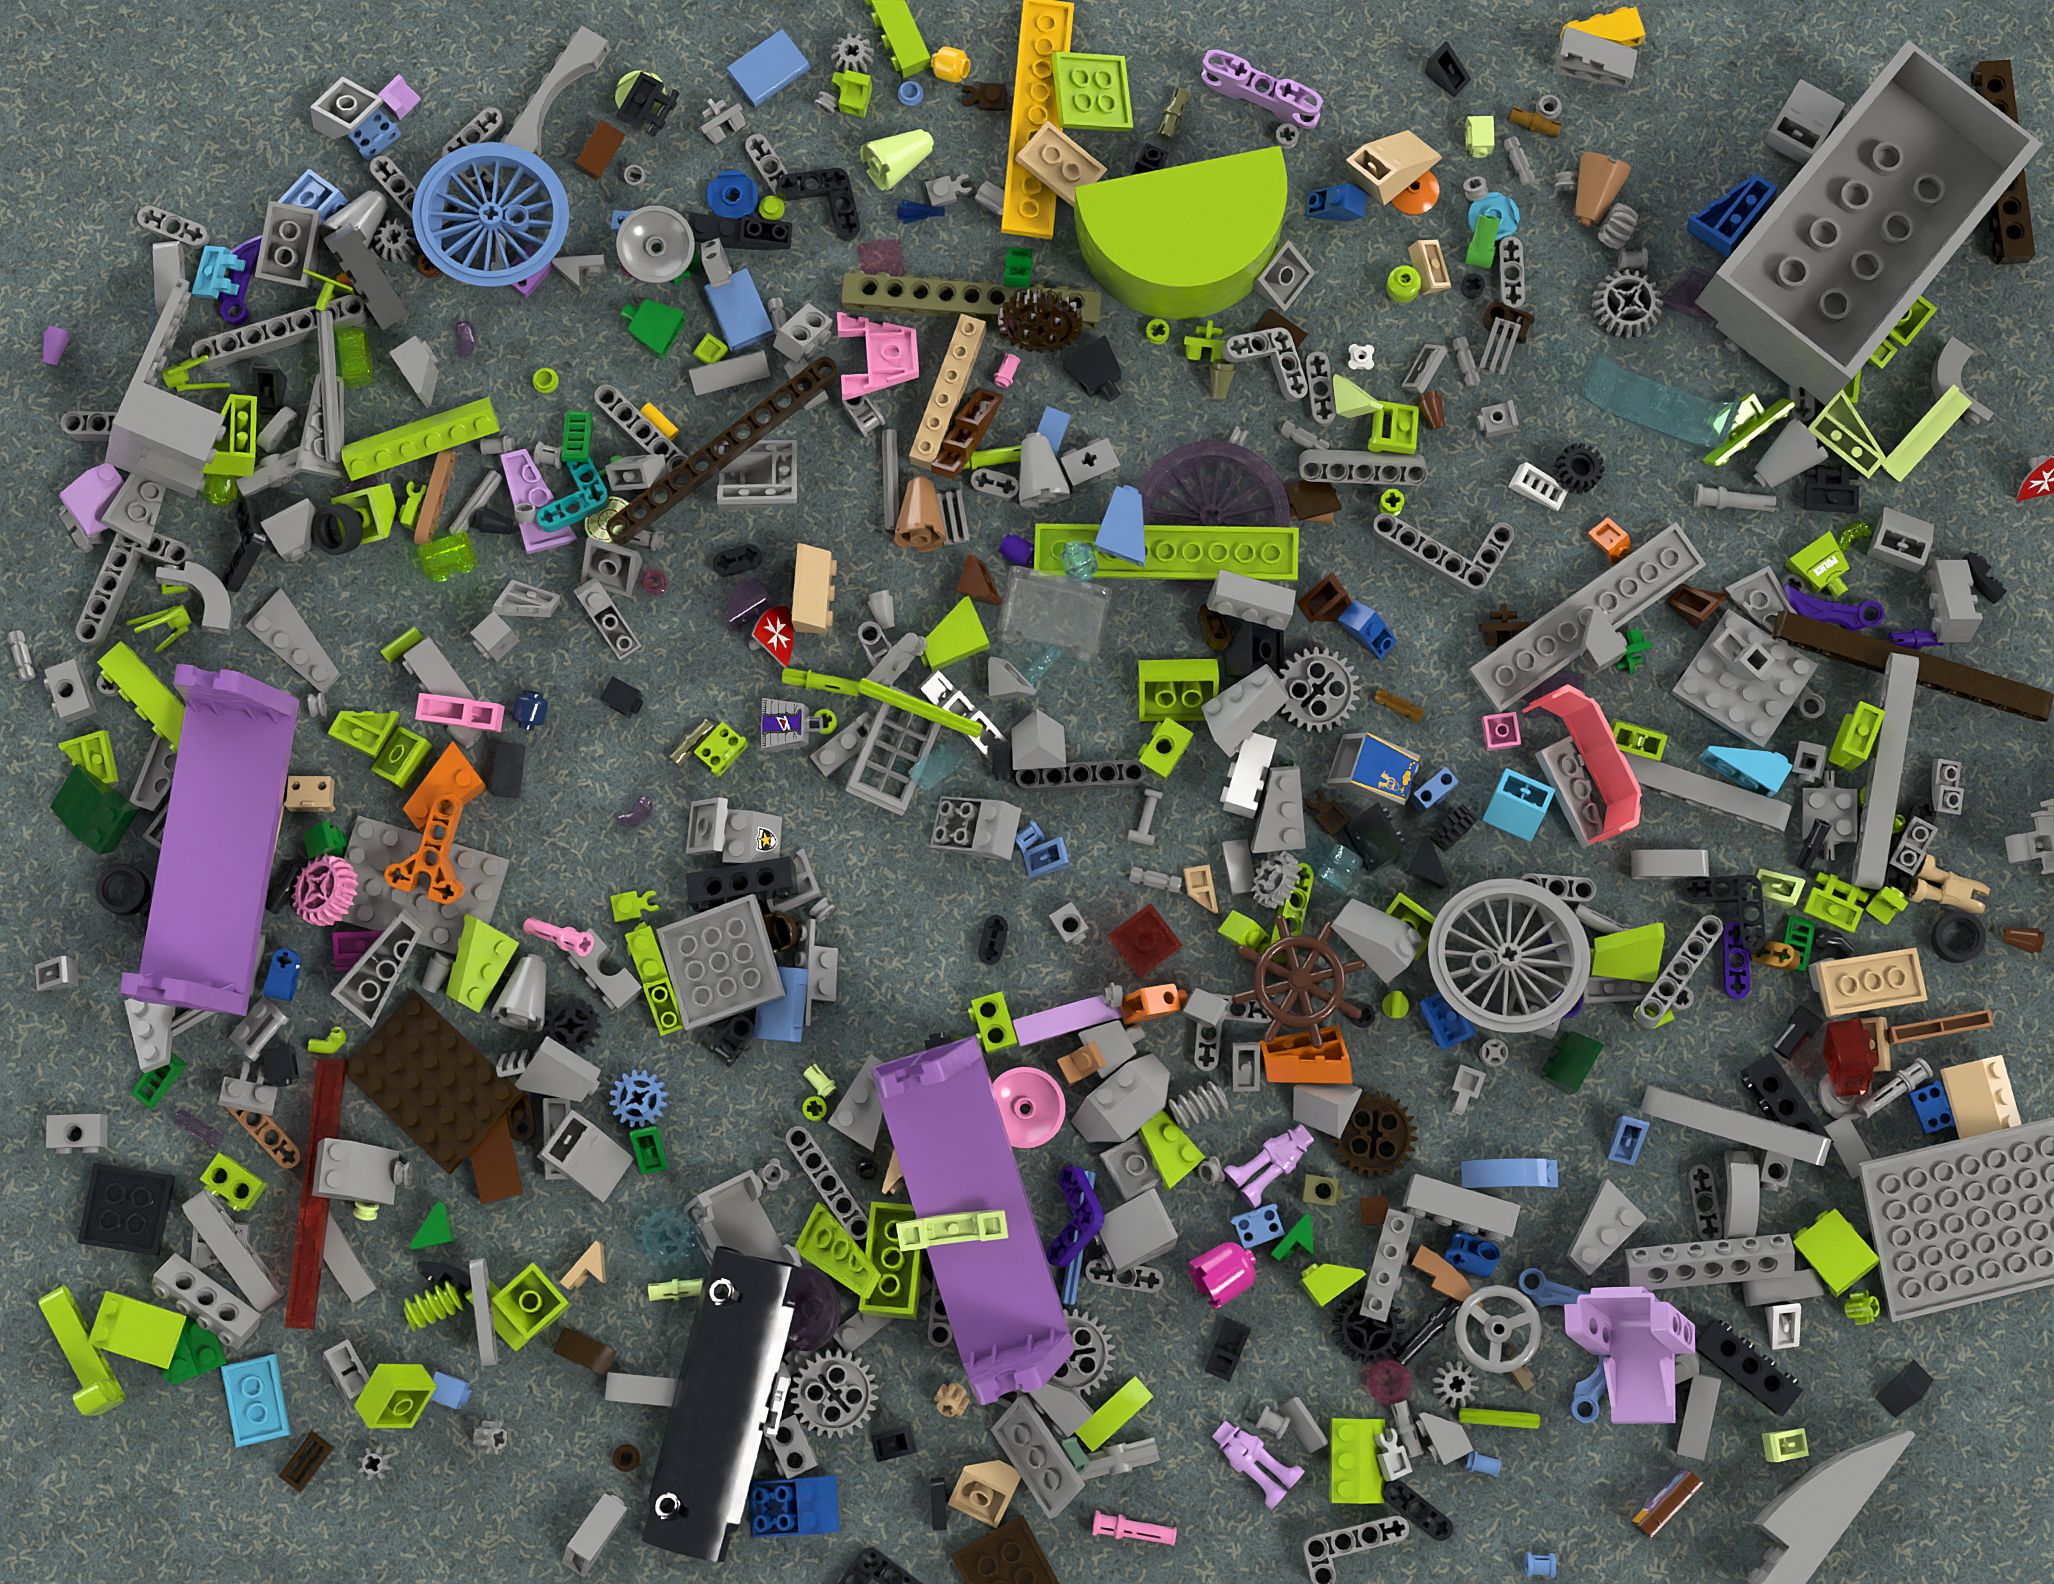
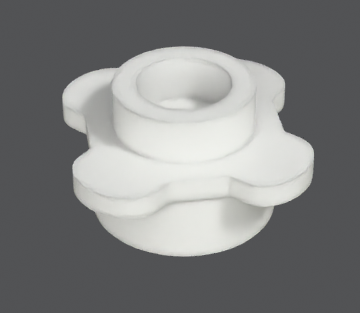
[1348,344,1374,370]

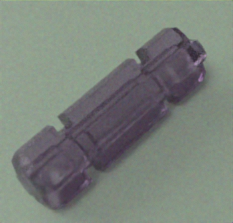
[173,1110,224,1147]

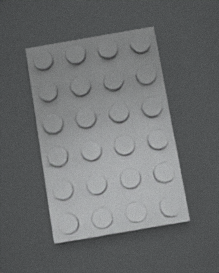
[341,815,510,955]

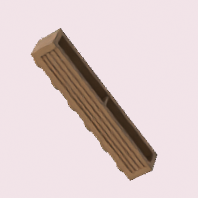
[1887,1009,1994,1045]

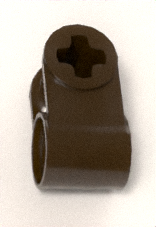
[1482,302,1535,344]

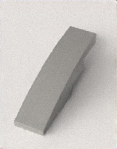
[918,670,1012,763]

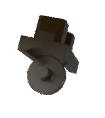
[1479,603,1530,646]

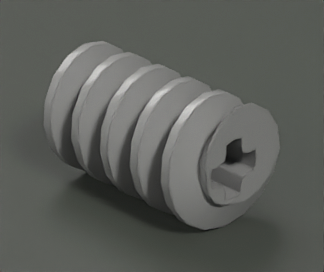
[1168,1081,1229,1129]

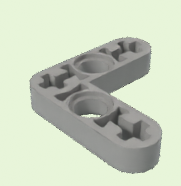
[442,107,504,202]
[1221,328,1308,402]
[1194,994,1275,1072]

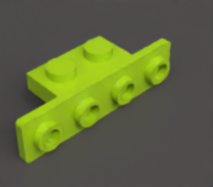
[1703,393,1796,466]

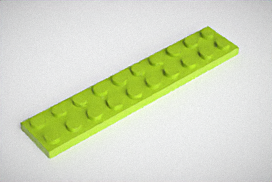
[1034,524,1299,582]

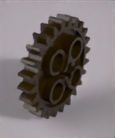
[998,288,1083,353]
[1330,1091,1418,1179]

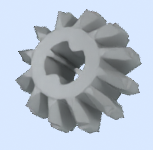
[831,32,874,74]
[1598,203,1638,250]
[374,218,419,264]
[1432,1361,1479,1408]

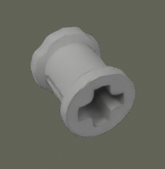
[1618,248,1648,272]
[534,441,563,469]
[1255,1405,1290,1440]

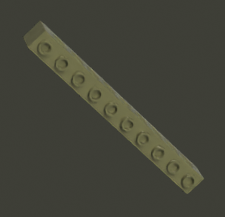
[841,270,1102,330]

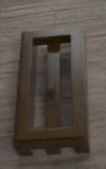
[278,1431,335,1493]

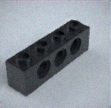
[686,856,798,913]
[1740,1052,1834,1162]
[1695,1320,1803,1416]

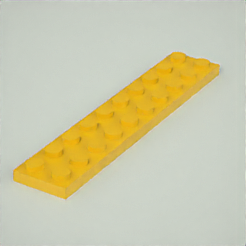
[1001,0,1074,240]

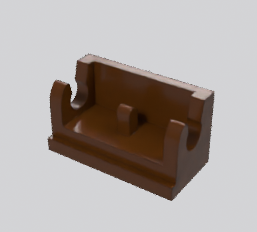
[575,120,626,181]

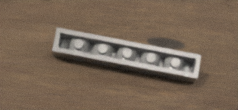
[1625,1233,1795,1290]

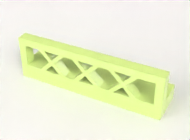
[1880,384,1972,483]

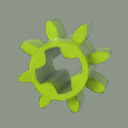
[1845,1290,1880,1325]

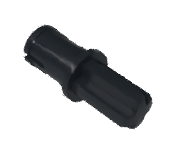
[1795,818,1832,871]
[265,863,302,915]

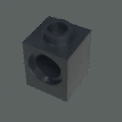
[600,676,644,718]
[262,1045,300,1087]

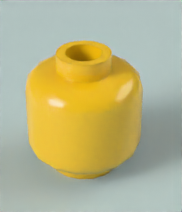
[931,46,970,83]

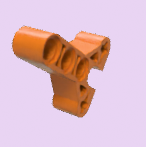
[384,794,465,904]

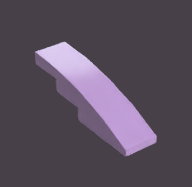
[1011,995,1123,1047]

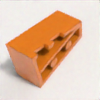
[403,741,488,834]
[1259,1025,1352,1083]

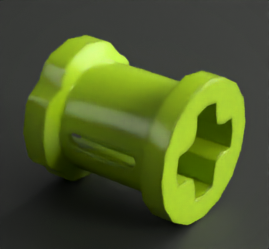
[1379,489,1405,517]

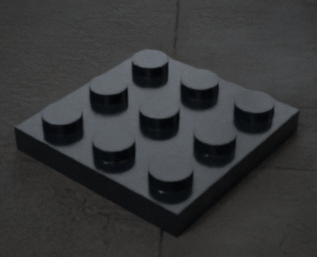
[77,1163,175,1256]

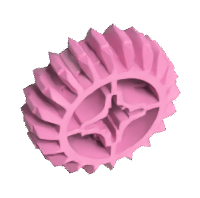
[291,854,359,926]

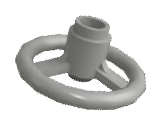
[1455,1285,1542,1374]

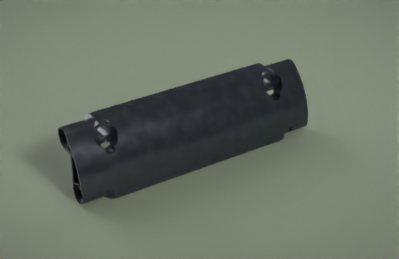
[642,1246,799,1562]

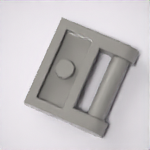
[229,996,290,1061]

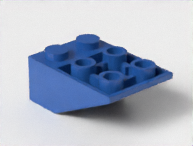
[749,1475,840,1538]

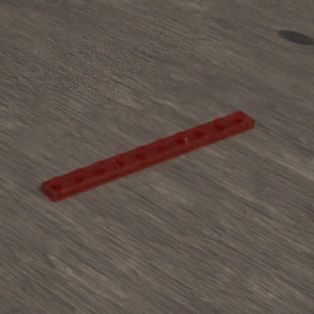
[284,1058,347,1330]

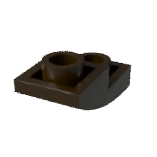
[553,1327,617,1376]

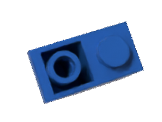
[1305,183,1366,221]
[1338,600,1397,660]

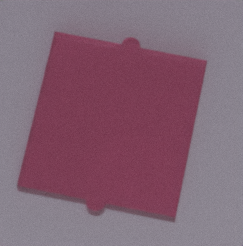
[859,239,905,277]

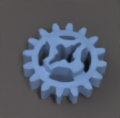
[609,1070,669,1128]

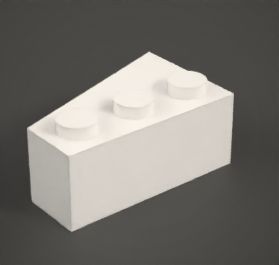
[1220,732,1277,819]

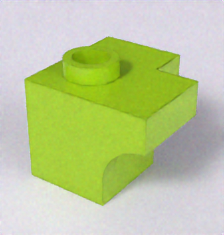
[832,70,873,118]

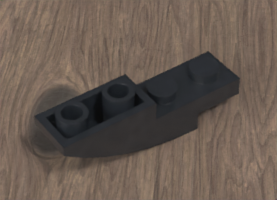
[688,212,793,250]

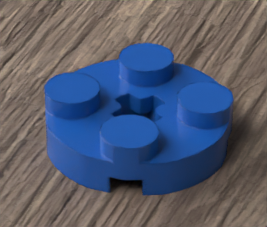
[707,170,759,219]

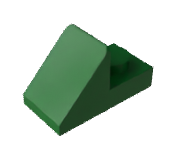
[1270,1213,1314,1262]

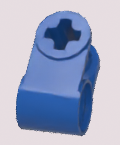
[263,948,301,1001]
[1445,1231,1501,1278]

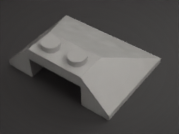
[717,440,797,512]

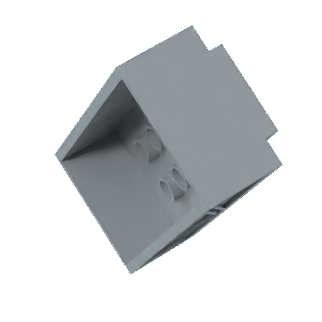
[1694,40,2042,406]

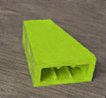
[920,596,990,672]
[1589,923,1665,983]

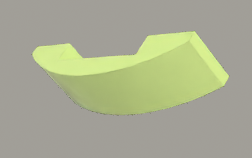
[896,1210,1009,1251]

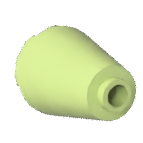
[860,129,934,191]

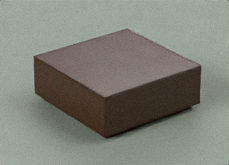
[1360,1197,1389,1225]

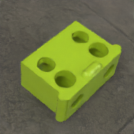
[694,721,749,777]

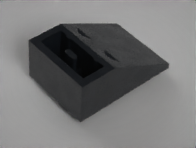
[1344,802,1406,876]

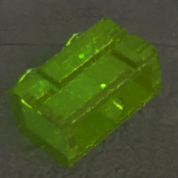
[417,531,479,582]

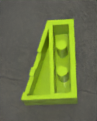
[199,394,257,477]
[446,913,519,1013]

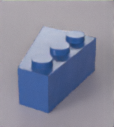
[1687,174,1777,258]

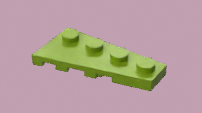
[794,1202,881,1299]

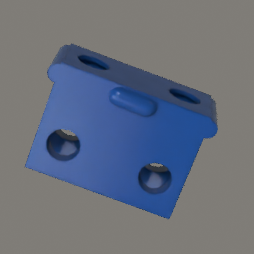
[1907,1080,1956,1135]

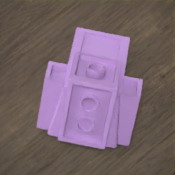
[1564,1286,1695,1424]

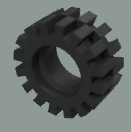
[1553,443,1605,494]
[1430,804,1478,852]

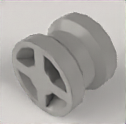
[1479,1039,1508,1068]

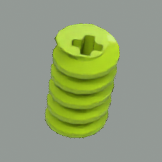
[404,1281,465,1332]

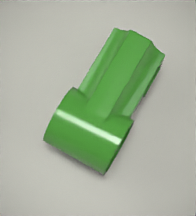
[1465,214,1500,269]

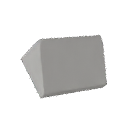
[1221,839,1256,896]
[1280,1397,1328,1453]

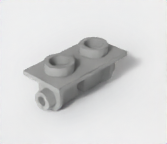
[59,501,105,553]

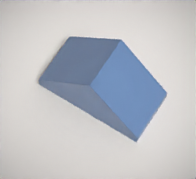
[1023,837,1069,878]
[1608,1116,1649,1166]

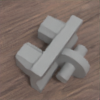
[698,98,746,145]

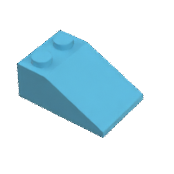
[1697,746,1793,798]

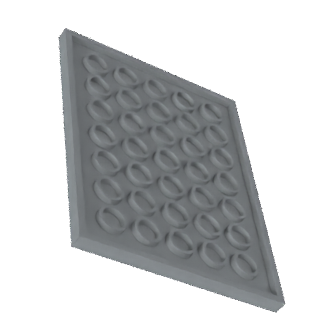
[1858,1117,2054,1322]

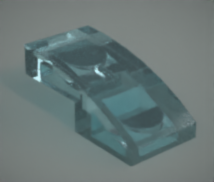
[908,742,965,793]

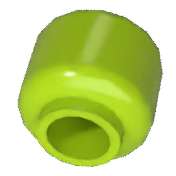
[1386,266,1421,303]

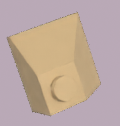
[948,1460,1021,1529]

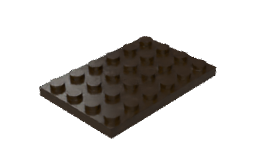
[341,991,525,1175]

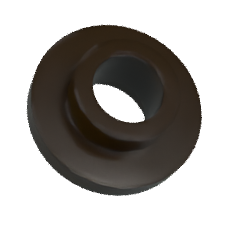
[613,1444,640,1472]

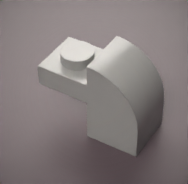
[1709,626,1775,681]

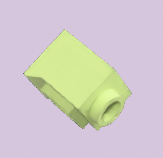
[1465,116,1494,158]

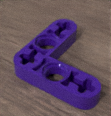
[1046,1165,1105,1267]

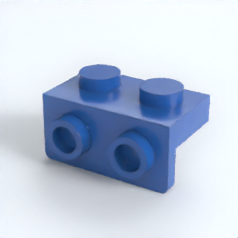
[1419,992,1477,1050]

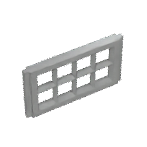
[845,685,941,816]

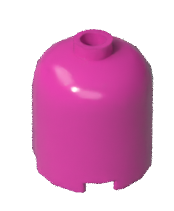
[1187,1242,1256,1310]

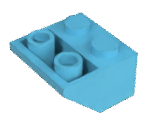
[1482,768,1556,843]

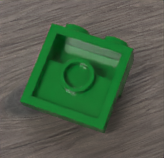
[161,1319,228,1385]

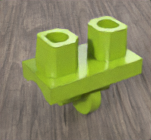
[1184,320,1226,362]

